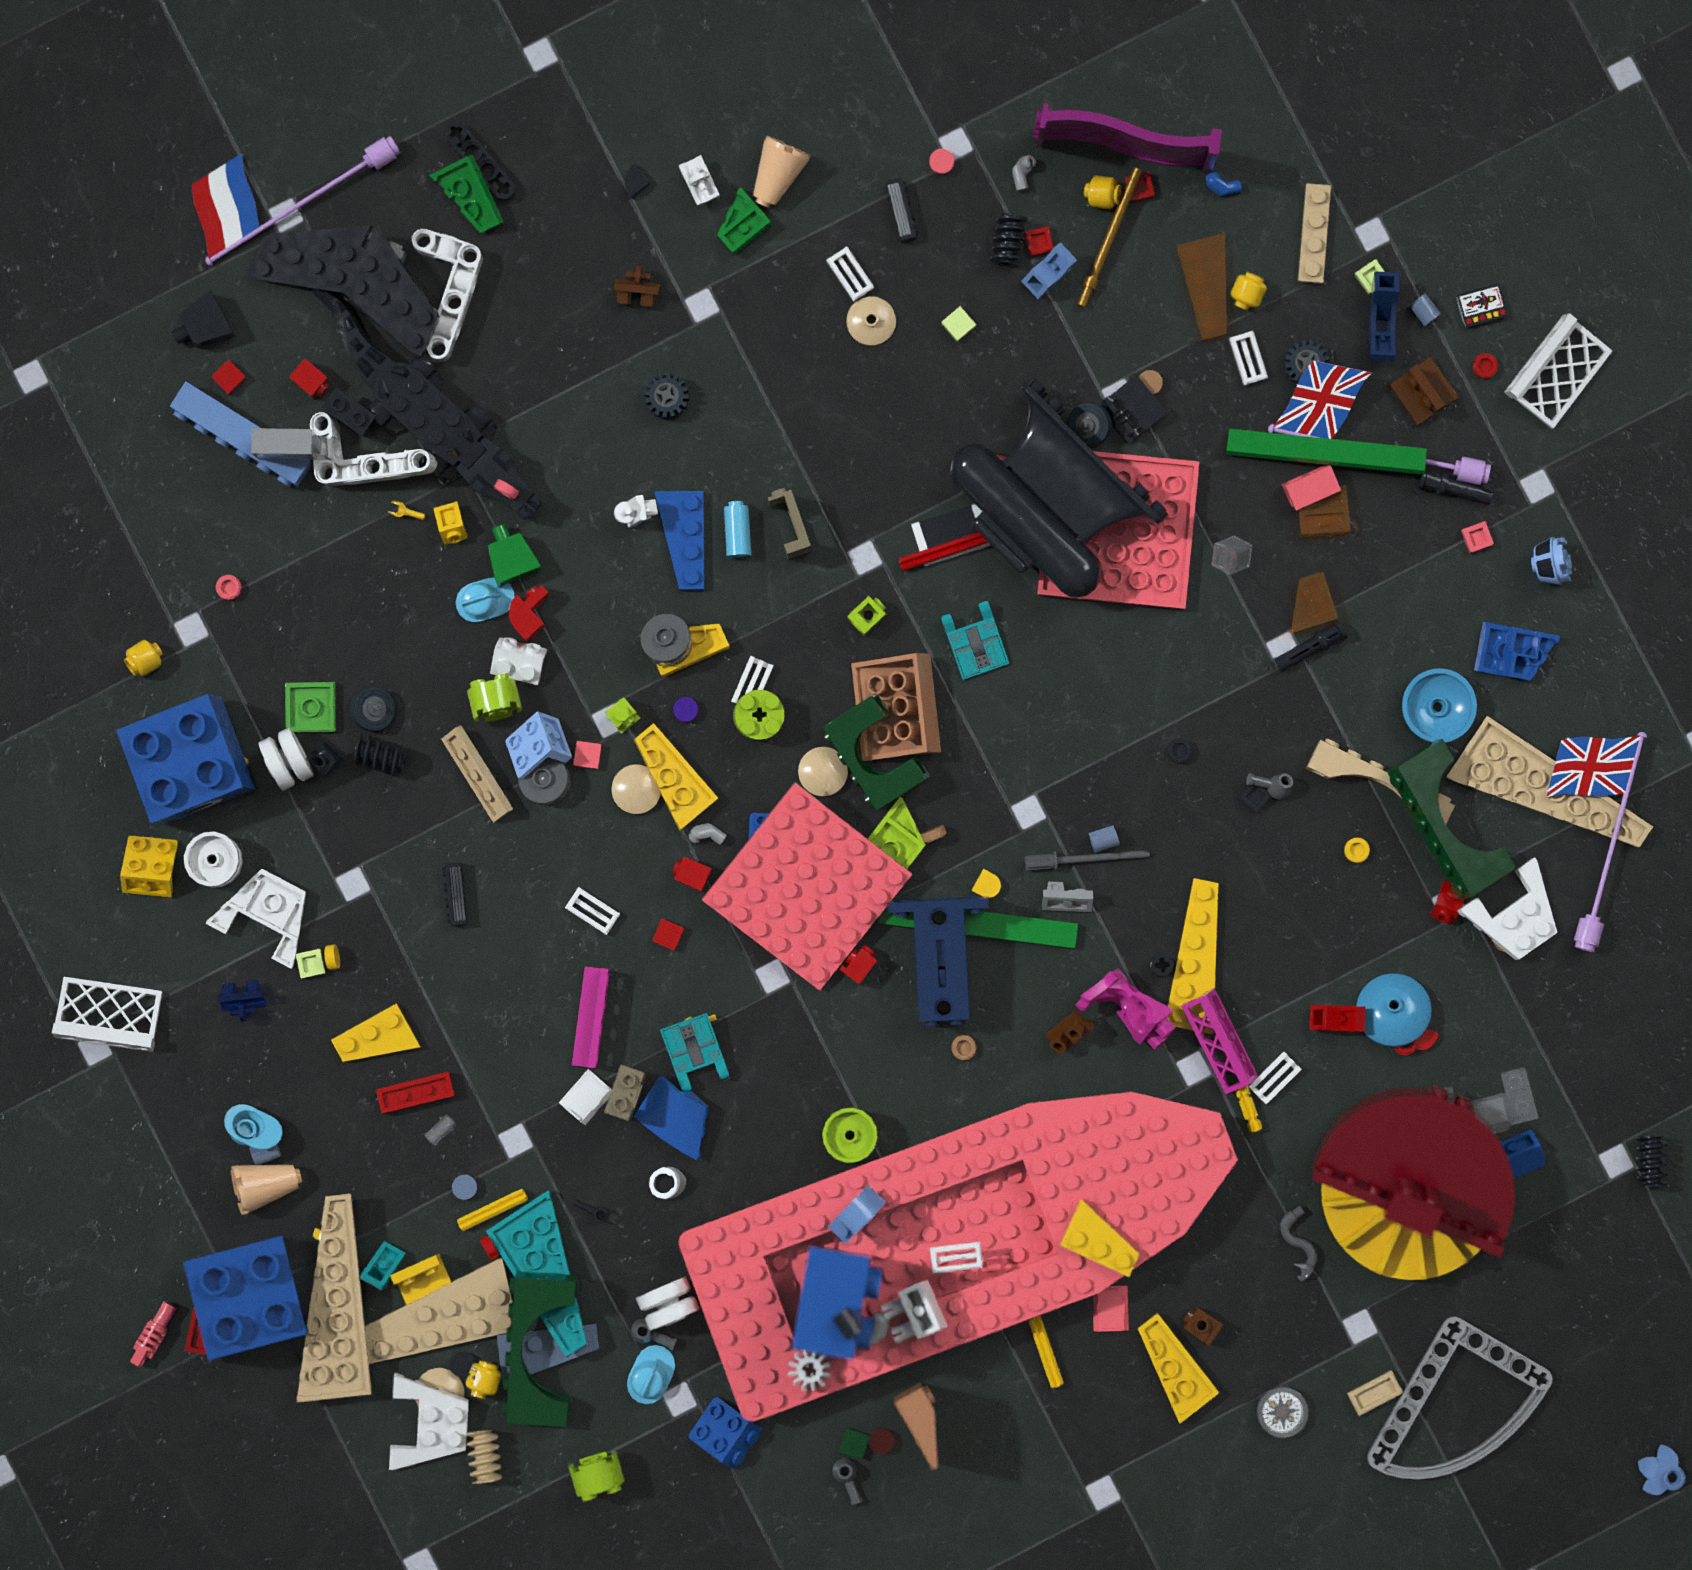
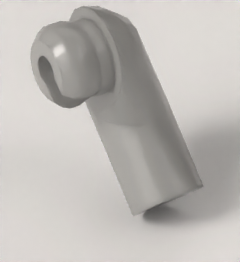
[1012,155,1036,191]
[689,823,727,845]
[869,1312,889,1347]

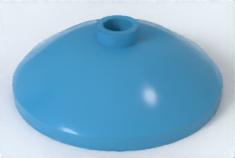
[1402,668,1477,743]
[1356,973,1431,1047]

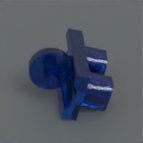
[218,980,266,1022]

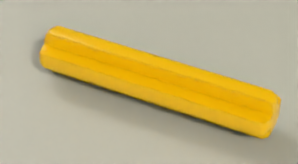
[457,1189,528,1231]
[1028,1315,1064,1388]

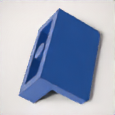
[1501,1129,1546,1179]

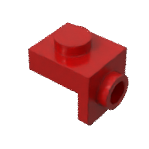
[1430,880,1464,925]

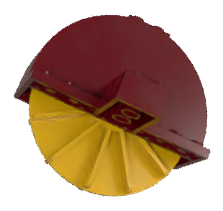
[1311,1085,1515,1280]

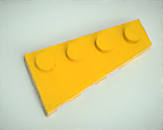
[634,723,718,831]
[1137,1313,1219,1423]

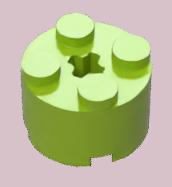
[467,673,522,722]
[733,690,784,741]
[568,1451,625,1501]

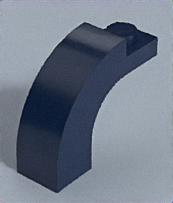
[1368,271,1399,362]

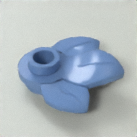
[1638,1445,1685,1495]

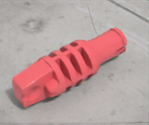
[130,1301,177,1367]

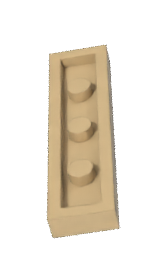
[1298,183,1331,284]
[441,725,513,823]

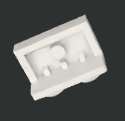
[490,637,547,685]

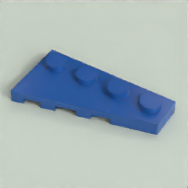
[654,491,704,590]

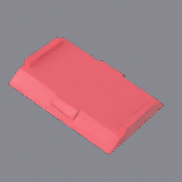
[1093,1285,1129,1331]

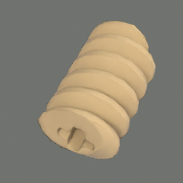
[466,1430,502,1483]

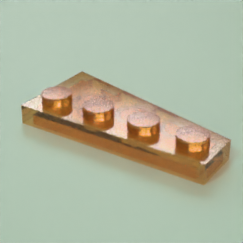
[1177,233,1226,341]

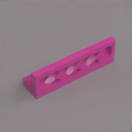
[572,966,610,1068]
[1181,988,1258,1094]

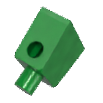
[488,524,541,587]

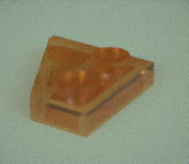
[1291,571,1338,633]

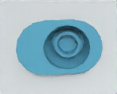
[456,578,514,622]
[224,1104,282,1150]
[627,1345,675,1404]

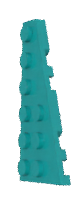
[486,1190,588,1358]

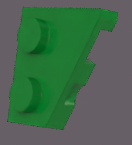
[717,188,772,255]

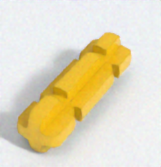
[1235,1085,1262,1133]

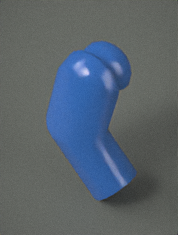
[1206,172,1242,196]

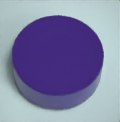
[673,697,698,722]

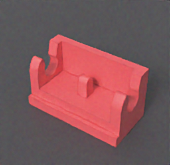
[1282,465,1341,510]

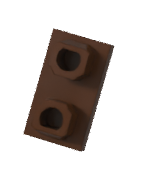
[614,265,660,307]
[1045,1009,1094,1054]

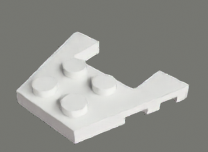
[1457,858,1557,960]
[206,869,307,969]
[389,1373,468,1470]

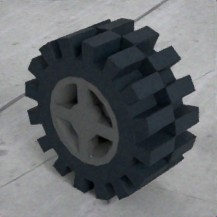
[1284,340,1330,385]
[644,373,689,420]

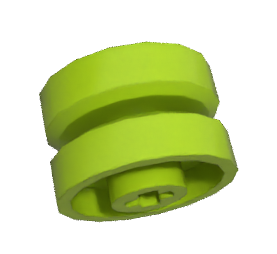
[822,1108,877,1163]

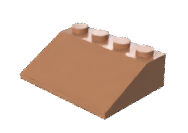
[851,653,941,762]
[894,1383,937,1469]

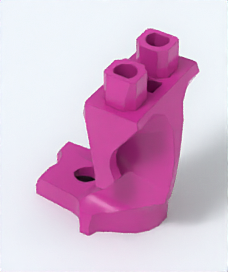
[1076,968,1176,1050]

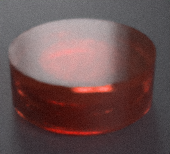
[869,1428,894,1454]

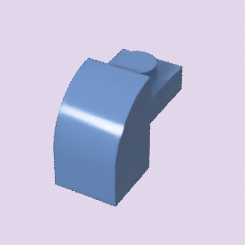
[1021,242,1077,299]
[828,1185,886,1244]

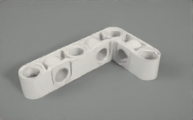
[412,229,483,363]
[310,412,437,486]

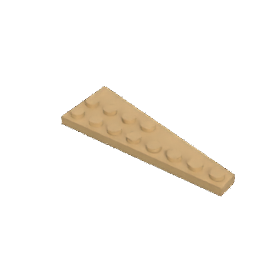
[1446,716,1653,848]

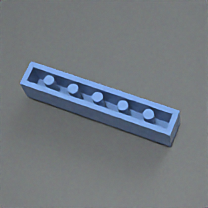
[170,381,313,488]

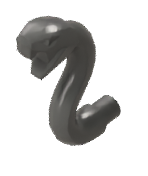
[1280,1205,1318,1281]

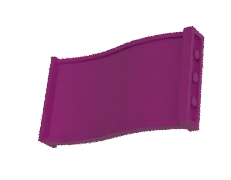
[1033,103,1222,173]

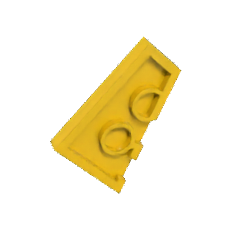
[331,1004,421,1062]
[1060,1199,1139,1277]

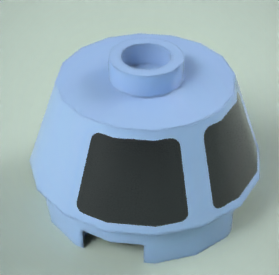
[1531,537,1572,585]

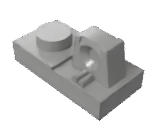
[1042,881,1093,912]

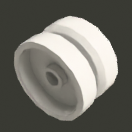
[258,727,314,791]
[184,832,243,888]
[636,1276,700,1330]

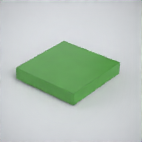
[285,682,336,733]

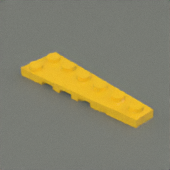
[1168,878,1218,1034]

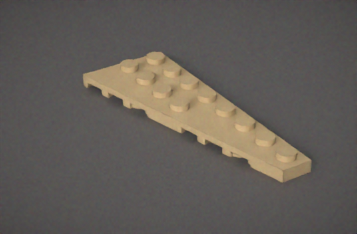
[297,1194,372,1402]
[365,1257,513,1364]

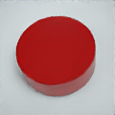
[1472,353,1498,379]
[479,1236,499,1261]

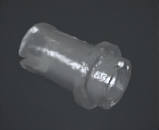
[424,1114,456,1146]

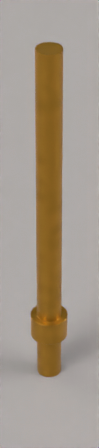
[1077,167,1143,308]

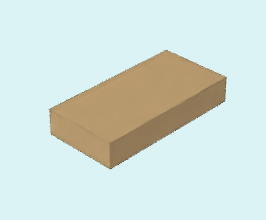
[1347,1370,1403,1416]

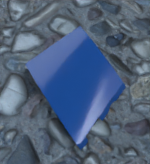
[1474,622,1560,681]
[634,1077,709,1160]

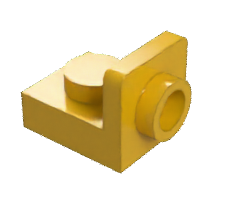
[434,502,468,545]

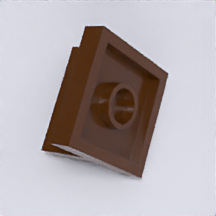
[1389,357,1458,426]

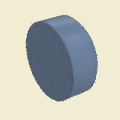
[452,1175,478,1200]

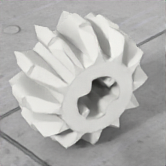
[788,1351,831,1391]

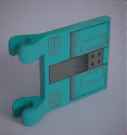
[941,601,1009,680]
[660,1013,729,1092]

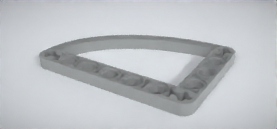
[1367,1316,1552,1479]

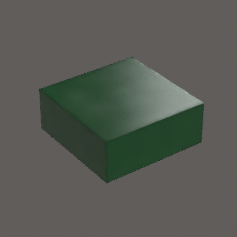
[838,1427,870,1460]

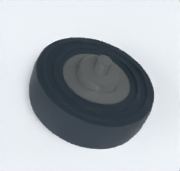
[1067,402,1112,447]
[350,687,395,731]

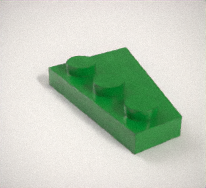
[430,154,504,233]

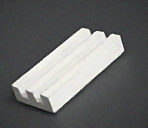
[826,247,874,302]
[1229,331,1268,386]
[731,656,773,704]
[565,887,620,935]
[1248,1052,1302,1104]
[930,1242,983,1273]

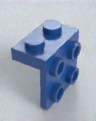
[689,1397,763,1470]

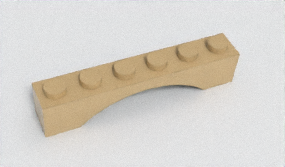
[1306,739,1455,824]

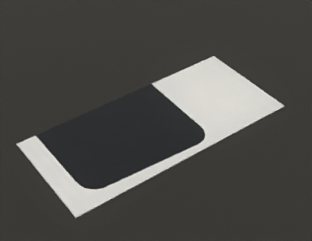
[911,504,991,566]

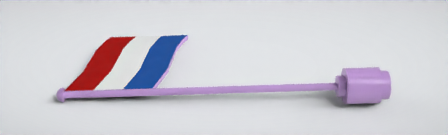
[192,136,401,266]

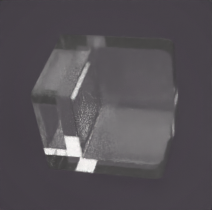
[1212,536,1252,575]

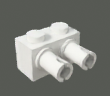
[881,1280,948,1343]

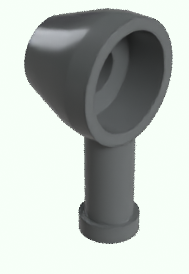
[1246,773,1293,800]
[631,1318,677,1350]
[832,1458,863,1505]

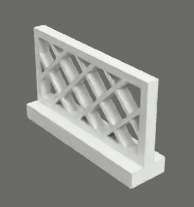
[1504,314,1612,429]
[52,977,163,1052]

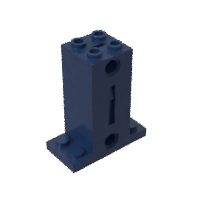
[888,896,989,1026]

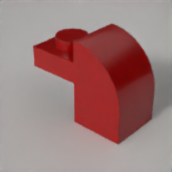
[509,585,550,643]
[1309,1005,1366,1032]

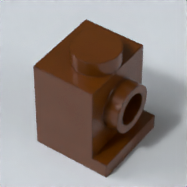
[1182,1307,1223,1345]

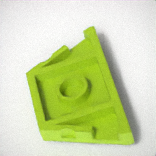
[868,797,925,869]

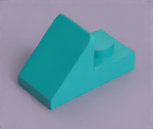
[360,1241,406,1290]

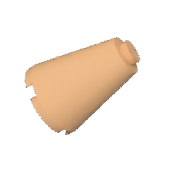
[753,136,810,208]
[231,1165,302,1215]

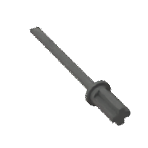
[1024,851,1150,871]

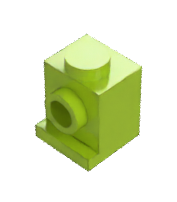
[847,596,886,636]
[604,697,641,734]

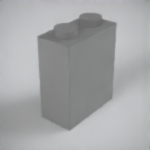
[251,428,322,460]

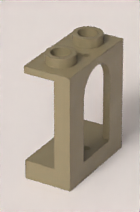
[768,488,811,559]
[605,1065,647,1121]

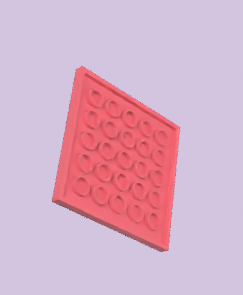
[1037,451,1199,610]
[702,782,912,991]

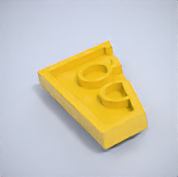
[655,624,730,678]

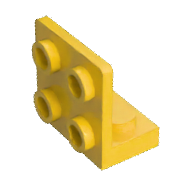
[120,836,178,898]
[390,1254,451,1305]

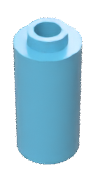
[724,501,751,557]

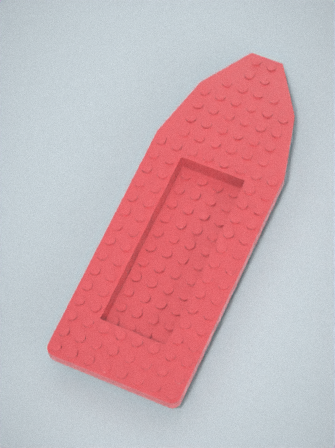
[679,1092,1237,1421]

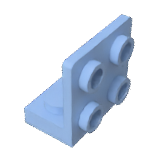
[505,711,572,779]

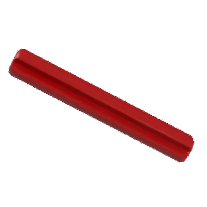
[899,532,988,571]

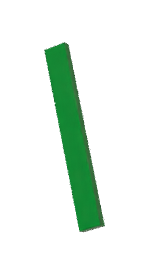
[1226,429,1427,474]
[878,900,1078,949]

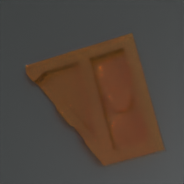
[1298,485,1351,537]

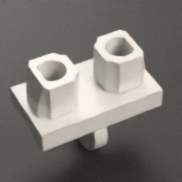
[679,155,720,207]
[614,495,658,528]

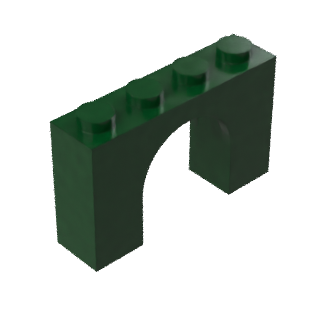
[823,693,930,810]

